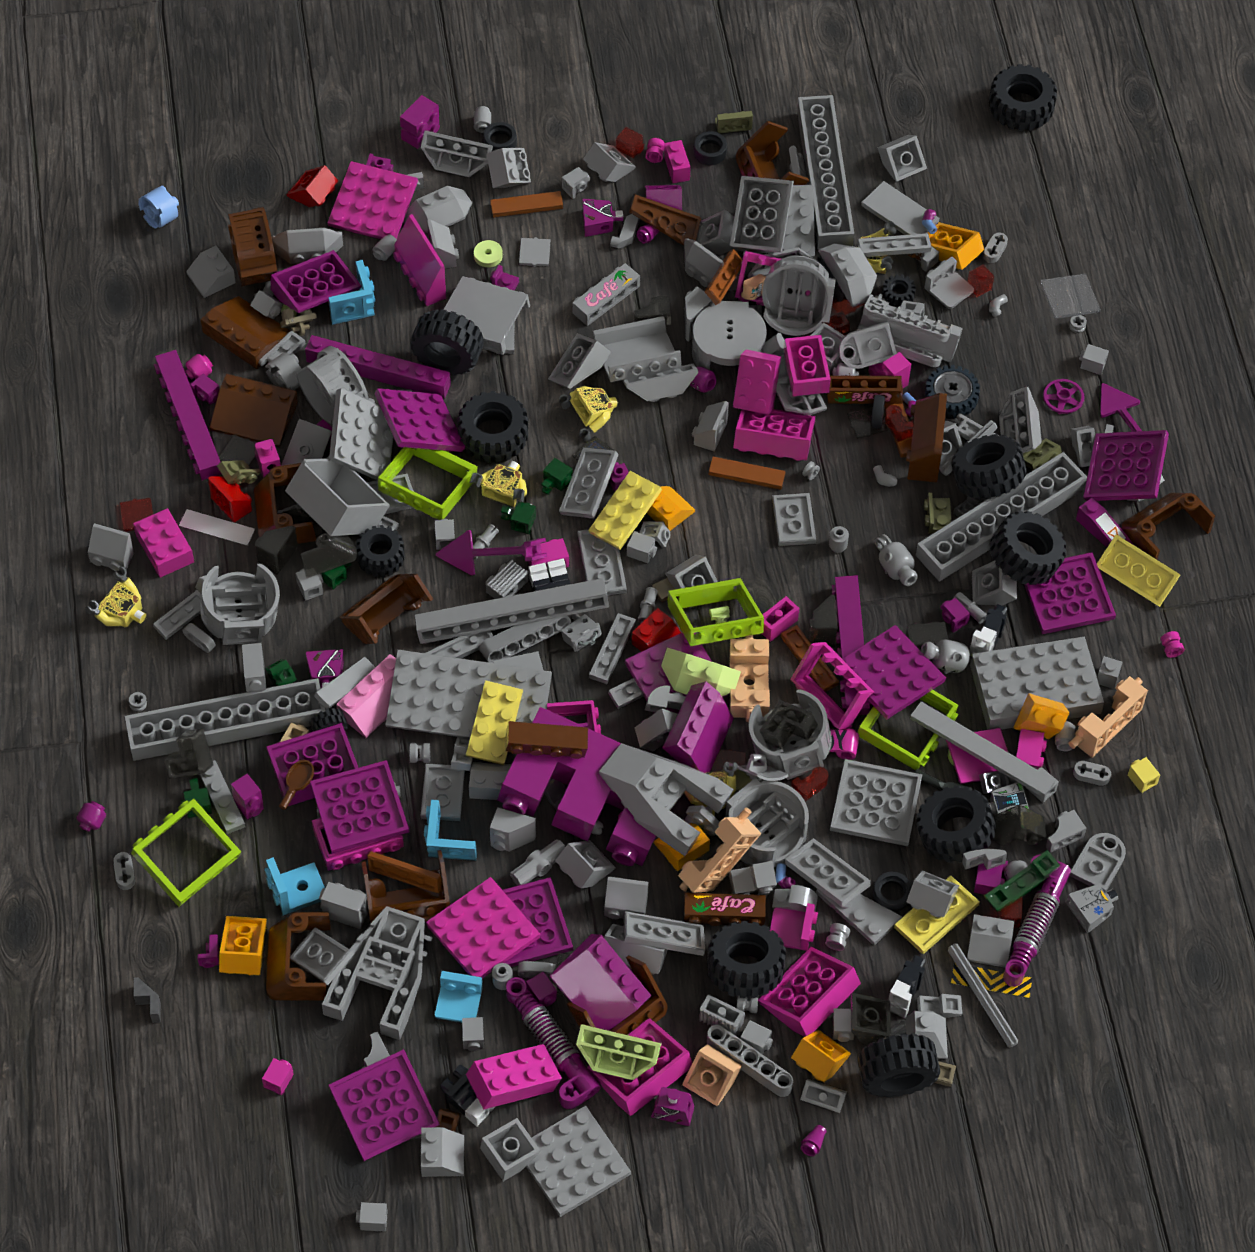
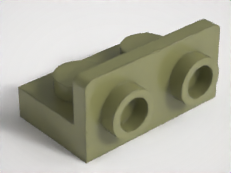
[715,111,753,133]
[1023,438,1062,471]
[217,460,261,484]
[924,493,951,534]

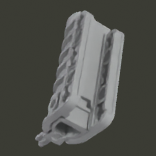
[857,294,963,367]

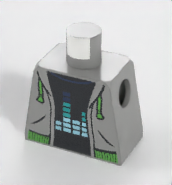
[989,782,1031,824]

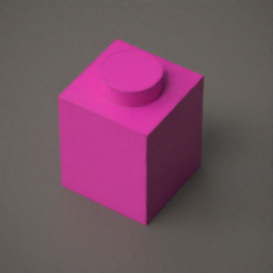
[262,1058,294,1095]

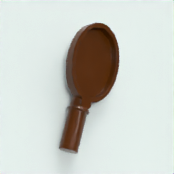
[279,760,314,810]

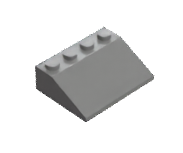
[730,176,794,253]

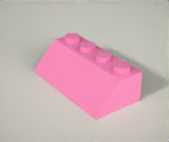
[336,654,396,738]

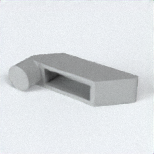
[610,214,640,248]

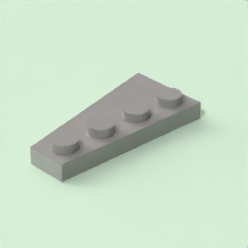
[816,889,902,945]

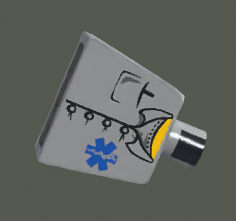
[1066,885,1118,933]

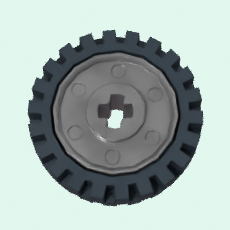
[925,365,980,419]

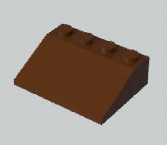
[201,296,291,369]
[210,374,298,447]

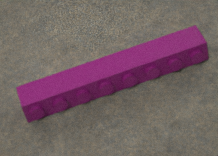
[305,335,451,399]
[153,350,222,480]
[832,575,870,715]

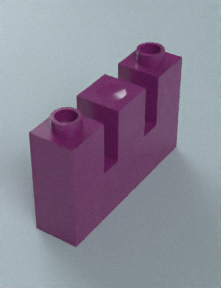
[497,707,656,866]

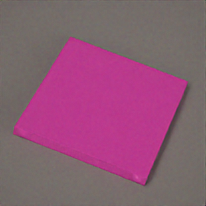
[946,728,1008,784]

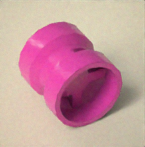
[646,138,664,163]
[1160,631,1185,658]

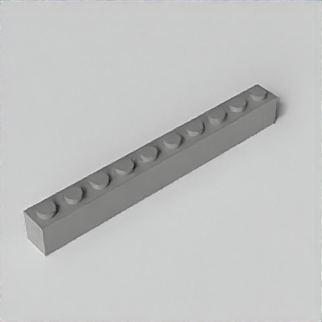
[415,578,609,644]

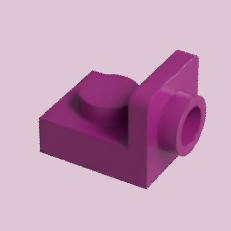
[490,265,519,291]
[197,935,220,968]

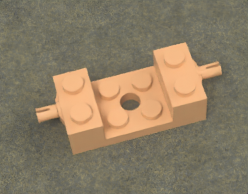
[729,635,770,722]
[1068,676,1148,758]
[678,808,761,892]

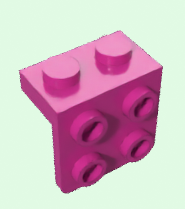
[770,903,818,951]

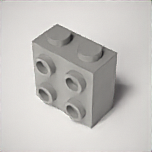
[319,882,368,929]

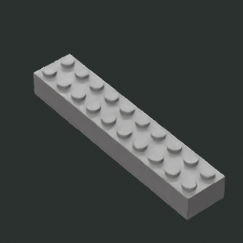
[797,95,854,249]
[916,452,1087,582]
[125,678,325,761]

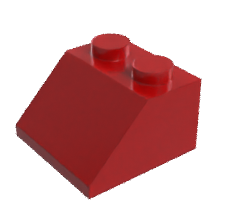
[286,165,338,207]
[208,476,252,523]
[632,608,681,652]

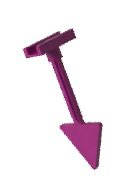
[1100,383,1142,432]
[436,530,547,576]

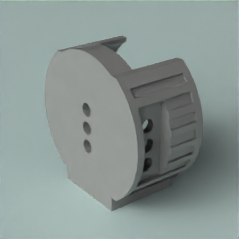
[762,256,836,336]
[692,301,766,370]
[296,346,369,427]
[200,564,280,645]
[749,689,832,780]
[725,778,809,867]

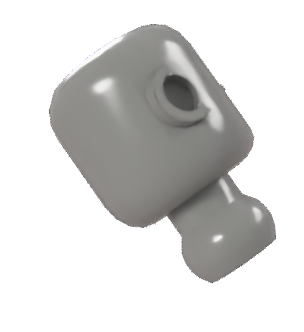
[879,542,917,586]
[921,639,970,674]

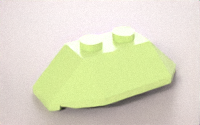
[661,648,741,697]
[576,1024,661,1080]

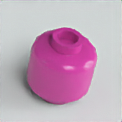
[185,354,213,380]

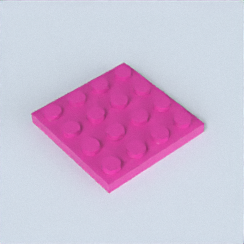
[328,161,418,239]
[426,877,540,979]

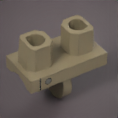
[280,308,317,336]

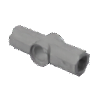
[510,839,565,886]

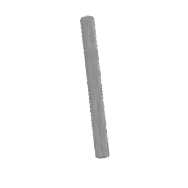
[948,944,1018,1048]

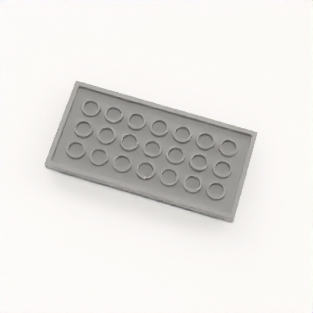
[386,650,552,739]

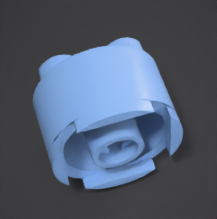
[138,185,179,228]

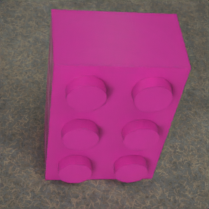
[784,335,830,396]
[733,349,781,415]
[133,508,194,577]

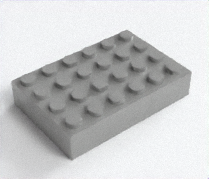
[970,637,1104,730]

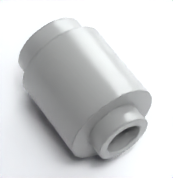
[474,106,491,133]
[373,235,397,261]
[829,526,849,553]
[1055,721,1075,751]
[492,963,513,990]

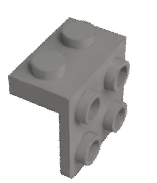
[924,257,974,309]

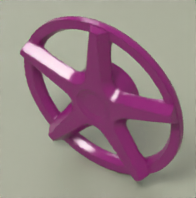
[1043,379,1084,414]

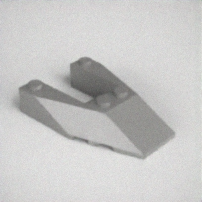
[599,743,734,856]
[322,906,425,1040]

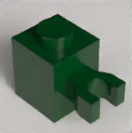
[541,458,573,495]
[501,501,536,534]
[316,553,351,590]
[265,659,297,687]
[181,778,212,818]

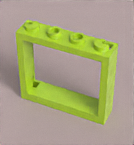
[378,447,478,520]
[668,578,764,646]
[858,690,958,770]
[131,799,241,907]

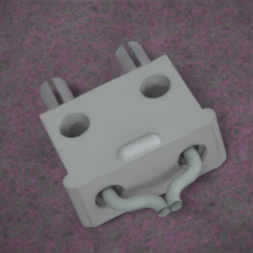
[561,614,602,652]

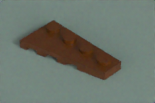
[629,194,702,245]

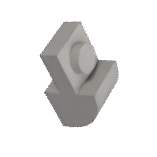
[763,333,785,357]
[645,686,686,712]
[772,885,818,912]

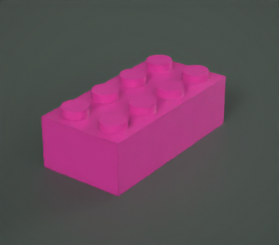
[466,1044,562,1110]

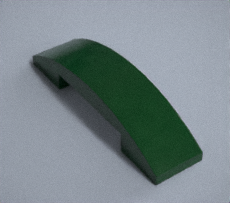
[984,850,1060,912]

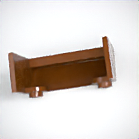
[736,121,809,185]
[906,393,947,482]
[254,463,317,548]
[1121,493,1215,560]
[340,574,433,644]
[361,850,450,923]
[266,912,331,1000]
[567,955,668,1035]

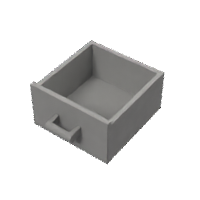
[285,458,390,536]

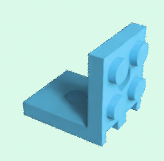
[329,260,375,325]
[424,800,477,861]
[264,857,325,915]

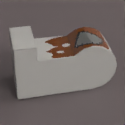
[908,246,939,272]

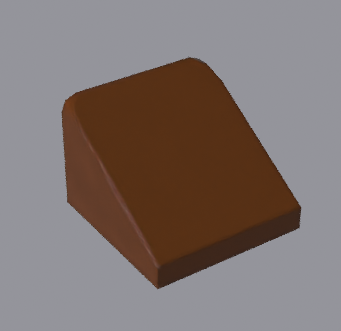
[437,1108,461,1132]

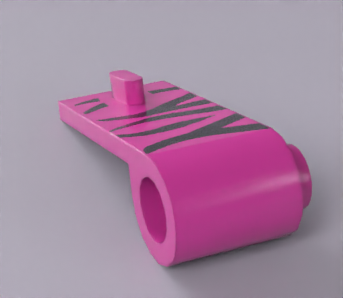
[829,728,859,760]

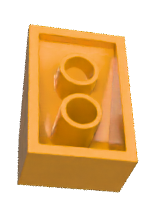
[928,222,984,270]
[219,916,267,975]

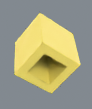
[1128,757,1160,793]

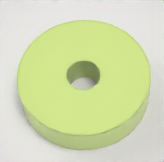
[474,240,503,267]

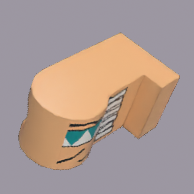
[741,274,766,300]

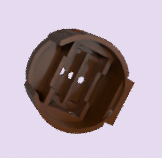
[228,207,278,287]

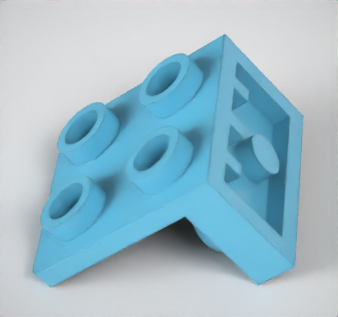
[435,971,483,1023]

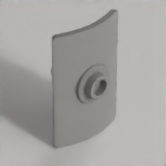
[281,419,332,466]
[729,754,788,781]

